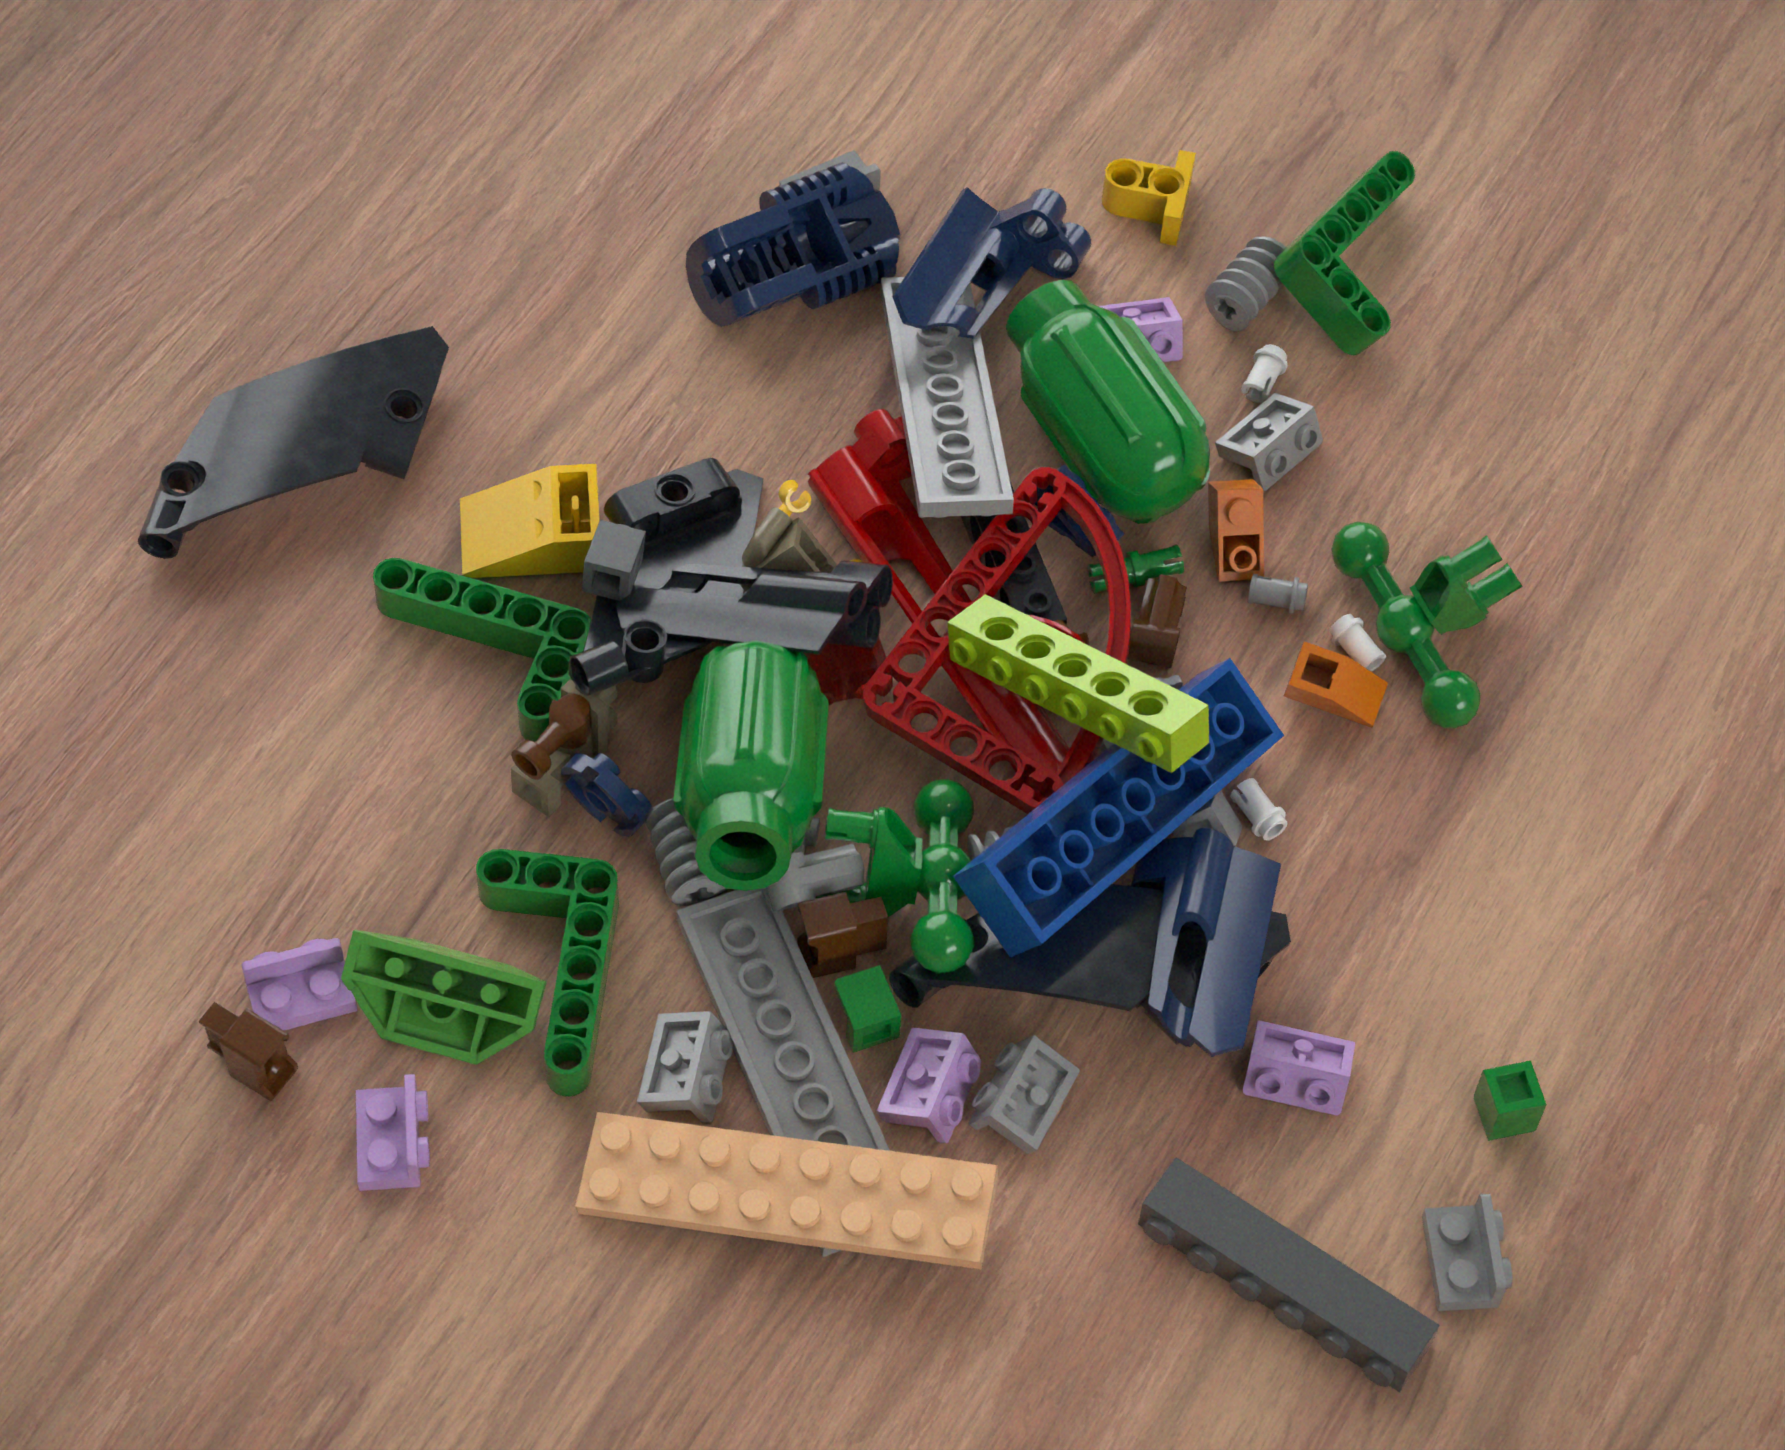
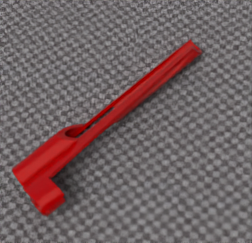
[808,409,1070,802]

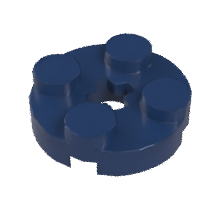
[561,753,652,837]

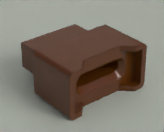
[797,892,888,978]
[199,1002,298,1101]

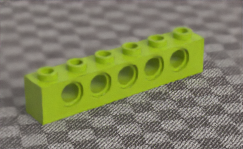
[947,594,1209,773]

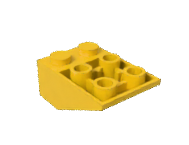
[460,464,600,578]

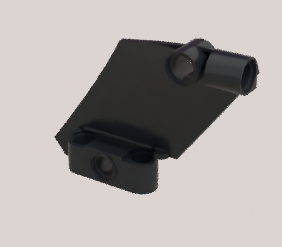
[138,326,449,559]
[568,458,764,696]
[889,884,1291,1045]

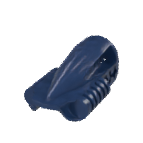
[685,162,901,327]

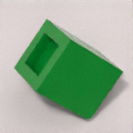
[835,965,901,1053]
[1474,1060,1547,1141]

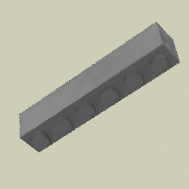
[1138,1157,1440,1393]

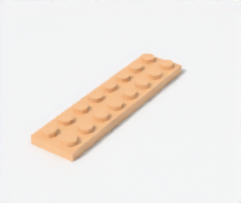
[575,1112,999,1269]

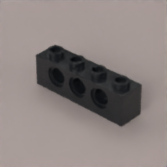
[961,482,1067,624]

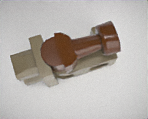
[511,679,618,817]

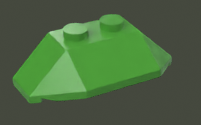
[341,930,546,1065]

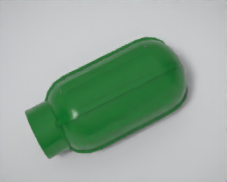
[1006,280,1210,524]
[673,640,829,891]

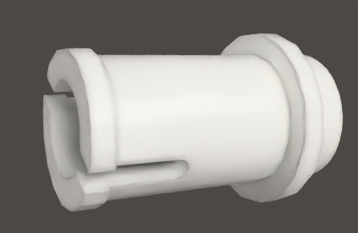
[1241,344,1288,403]
[1329,614,1386,672]
[1230,778,1288,840]

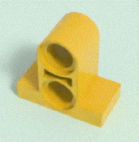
[1102,150,1196,246]

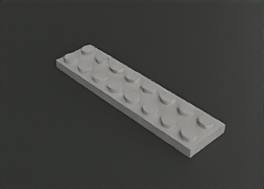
[880,277,1014,518]
[676,887,890,1257]

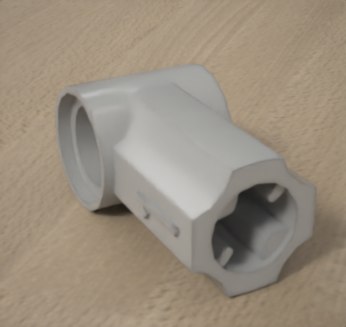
[767,844,865,911]

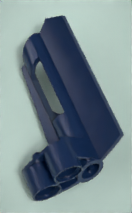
[892,187,1091,339]
[1131,828,1281,1057]

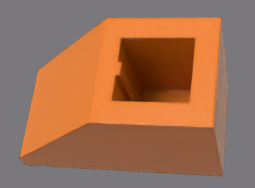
[1208,479,1265,582]
[1283,641,1388,728]

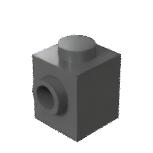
[582,520,646,601]

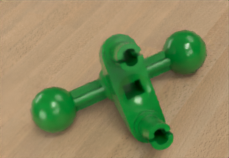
[1331,521,1523,729]
[815,779,974,974]

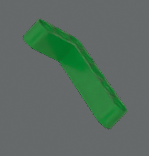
[1274,151,1415,355]
[373,558,591,742]
[476,849,619,1097]

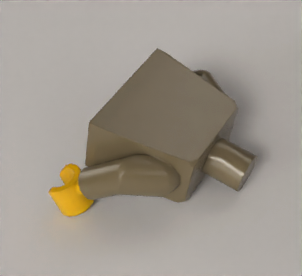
[740,479,862,594]

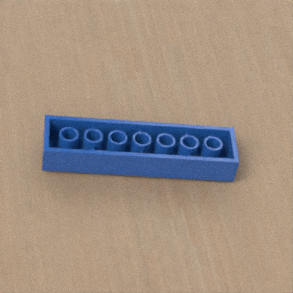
[953,658,1284,957]

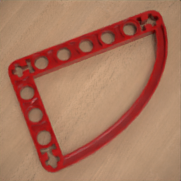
[863,467,1131,814]

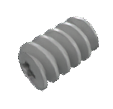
[1205,236,1287,331]
[645,798,727,906]

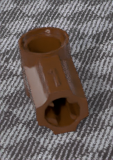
[1128,575,1187,668]

